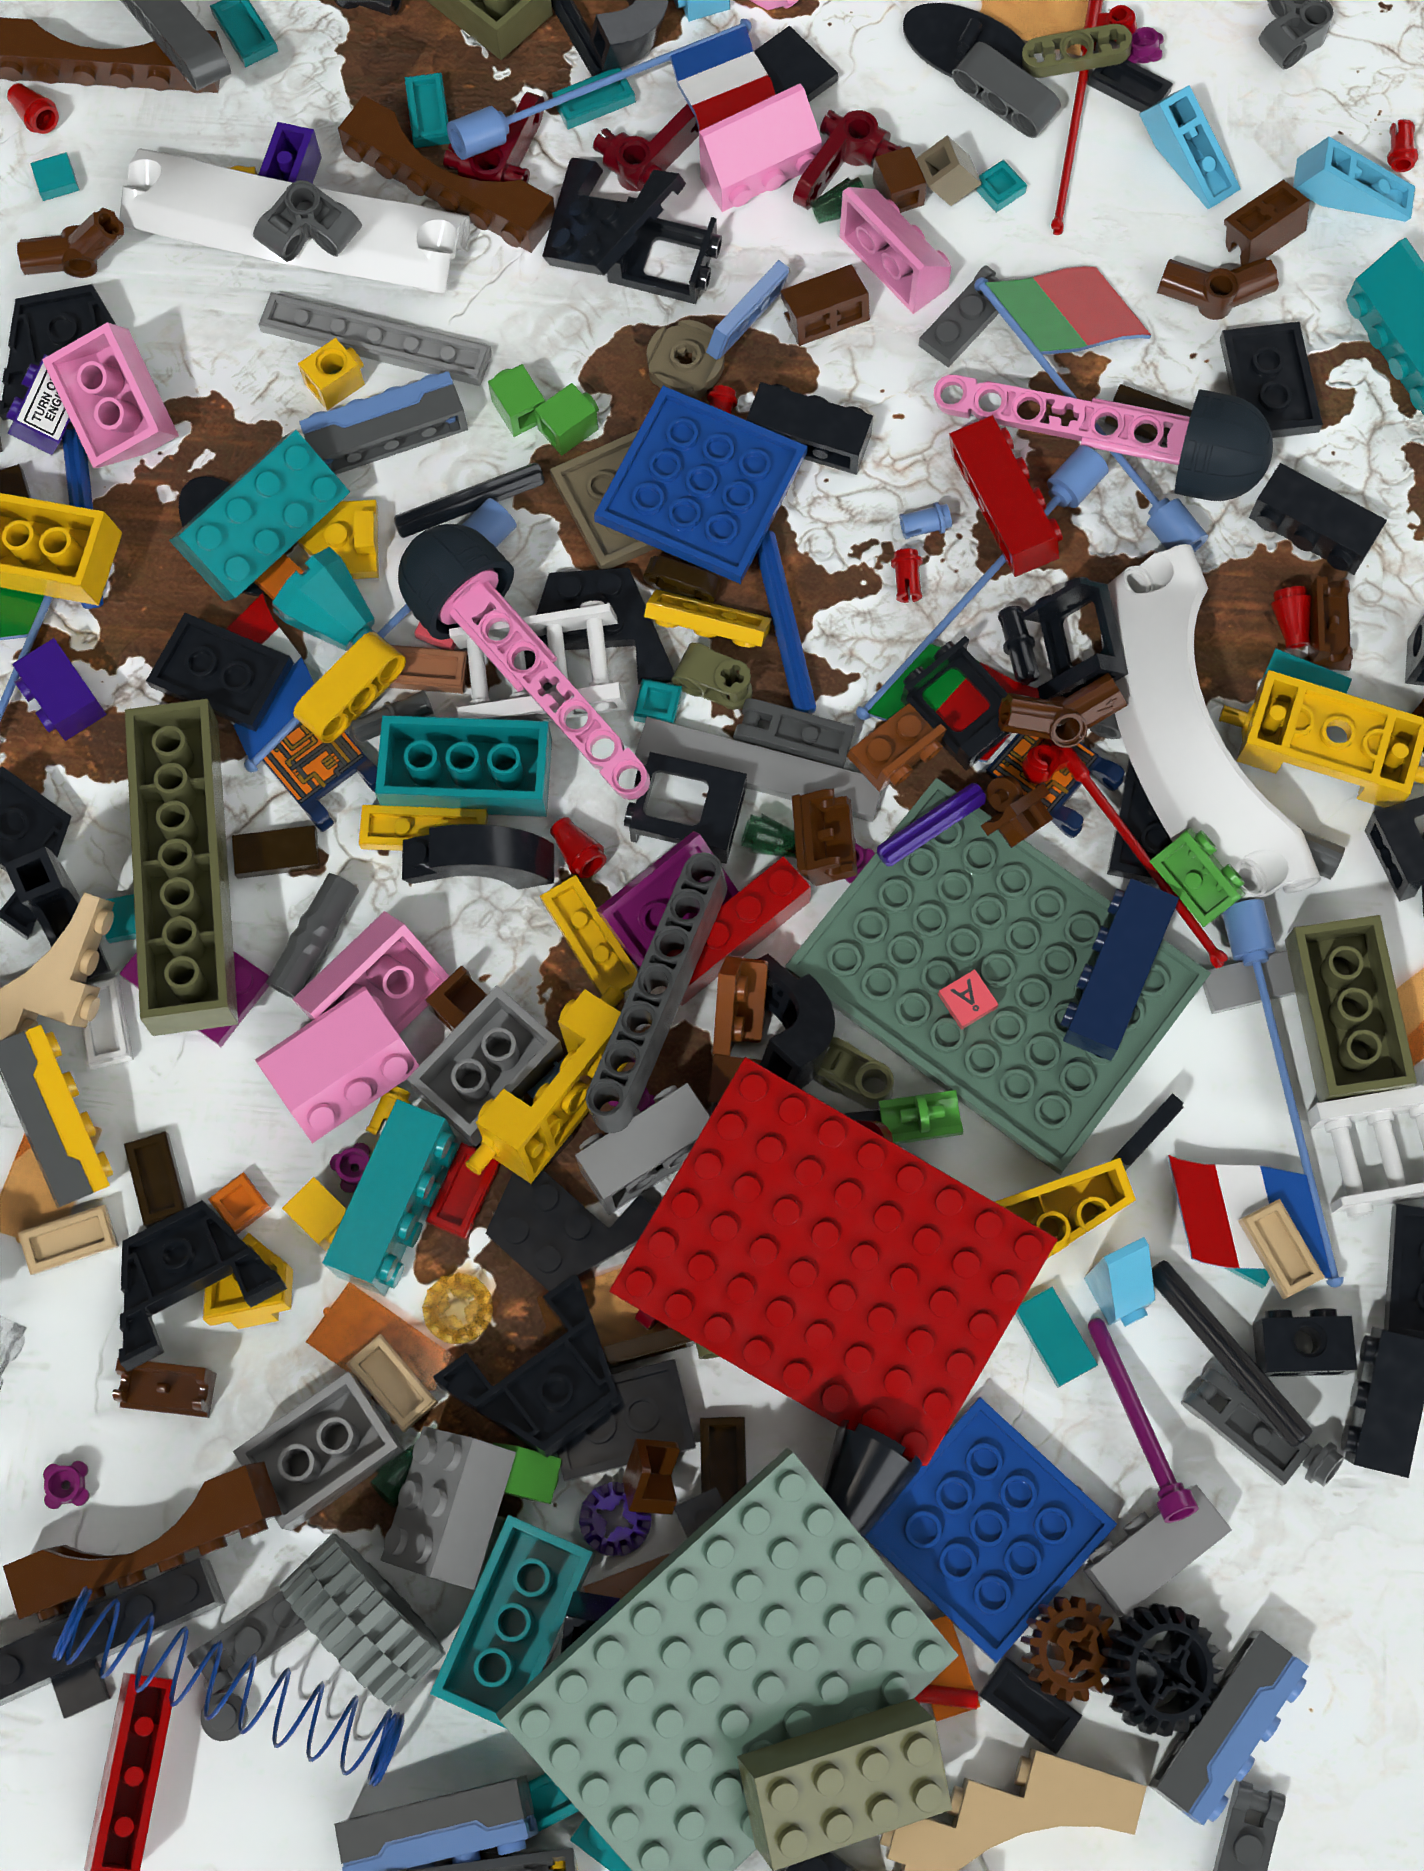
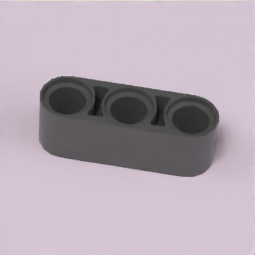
[952,42,1061,138]

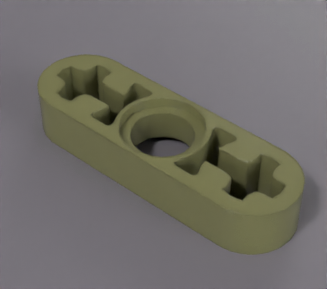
[1022,24,1132,78]

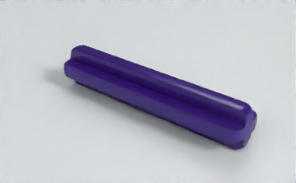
[877,783,987,867]

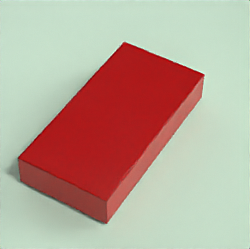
[425,1142,501,1240]

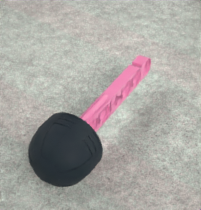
[934,375,1273,501]
[398,524,650,800]

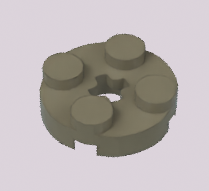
[646,320,725,399]

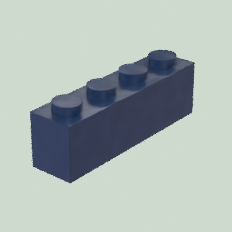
[1060,878,1179,1061]

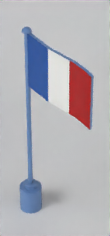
[447,19,776,160]
[226,498,517,772]
[1167,899,1344,1288]

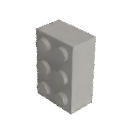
[407,985,564,1147]
[575,1083,710,1215]
[233,1371,405,1531]
[380,1426,516,1590]

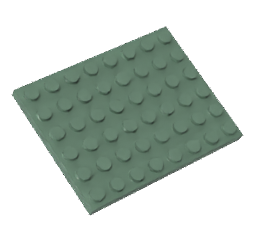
[785,778,1211,1175]
[496,1448,959,1871]

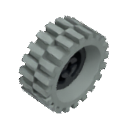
[280,1533,446,1707]

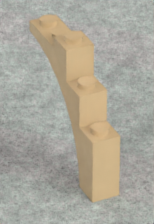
[0,892,114,1040]
[879,1748,1147,1871]

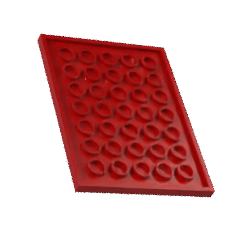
[609,1057,1058,1466]

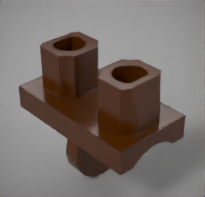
[981,775,1053,848]

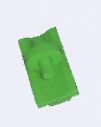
[878,1090,963,1144]

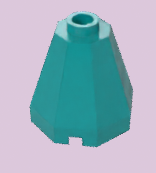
[272,547,375,651]

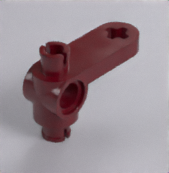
[443,92,545,183]
[593,103,699,192]
[793,110,903,210]

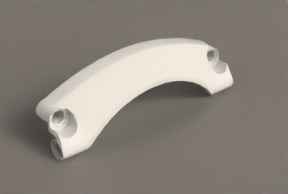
[119,148,470,293]
[1101,544,1321,903]

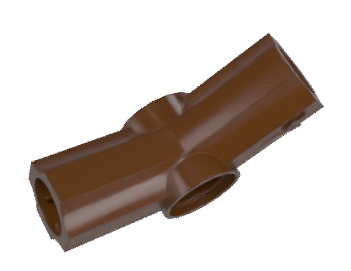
[17,207,124,278]
[1157,257,1279,320]
[998,673,1127,748]

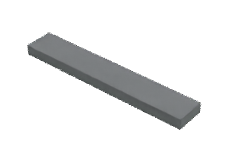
[258,292,492,386]
[635,717,882,822]

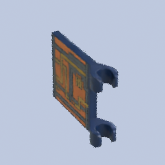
[262,723,377,832]
[986,734,1125,838]

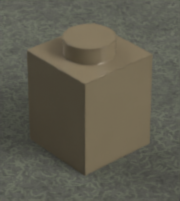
[916,135,982,206]

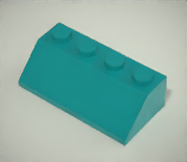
[1346,238,1424,415]

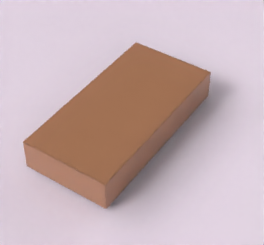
[388,645,468,694]

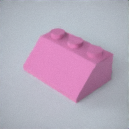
[699,83,822,212]
[839,187,951,314]
[42,322,179,468]
[292,911,449,1034]
[255,986,419,1143]

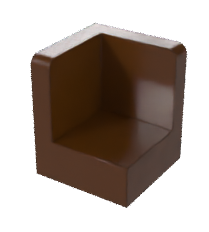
[872,147,927,213]
[425,966,487,1032]
[622,1438,680,1515]

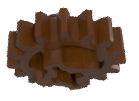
[1021,1596,1114,1702]

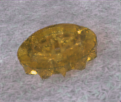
[422,1272,493,1344]

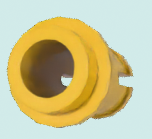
[365,1086,411,1135]

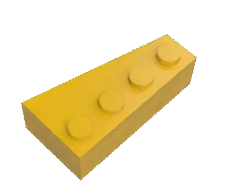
[995,1158,1136,1258]

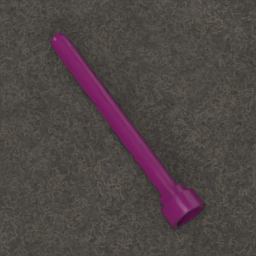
[1088,1318,1199,1523]

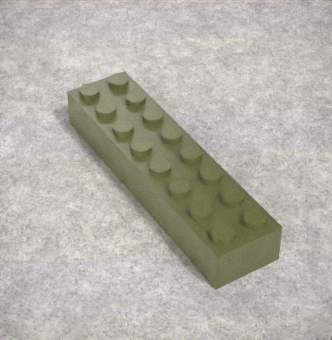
[125,699,238,1036]

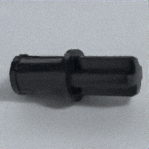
[998,606,1040,685]

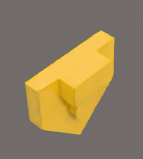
[297,500,379,579]
[203,1233,293,1329]

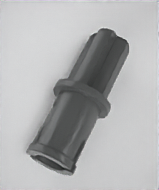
[351,690,434,742]

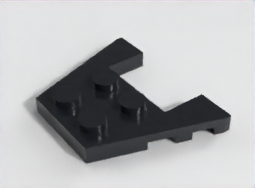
[542,158,686,276]
[0,284,116,420]
[524,568,674,691]
[0,766,72,940]
[485,1134,656,1292]
[119,1200,287,1372]
[433,1273,621,1458]

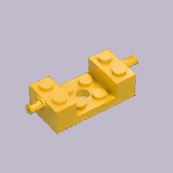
[1218,670,1424,808]
[465,985,628,1184]

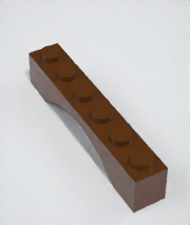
[0,17,223,93]
[338,95,555,253]
[3,1461,282,1623]

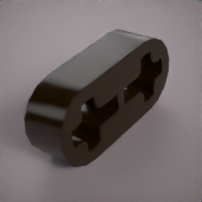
[643,556,721,603]

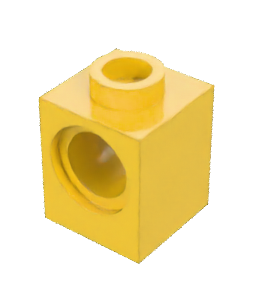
[298,337,365,411]
[282,1177,347,1251]

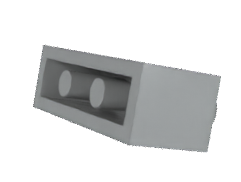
[1083,1484,1232,1616]

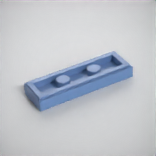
[706,260,790,360]

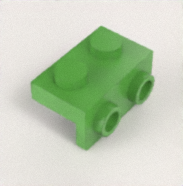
[1149,828,1246,928]

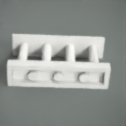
[449,601,628,721]
[1307,1085,1424,1218]

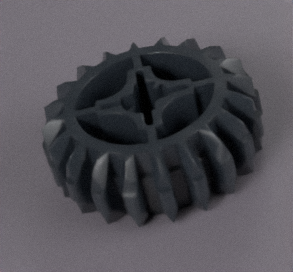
[1099,1603,1224,1737]

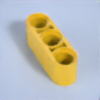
[293,631,406,743]

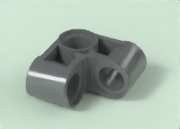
[1258,0,1333,70]
[253,180,362,262]

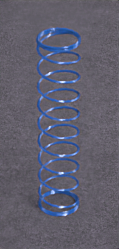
[52,1586,405,1787]

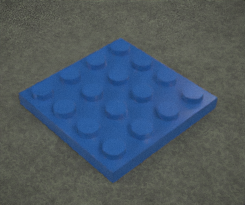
[594,386,807,584]
[864,1397,1117,1663]

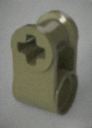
[671,643,753,710]
[813,1037,894,1109]

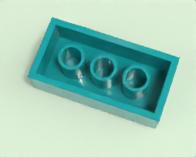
[169,430,350,602]
[375,715,552,817]
[322,1099,458,1296]
[430,1515,596,1729]

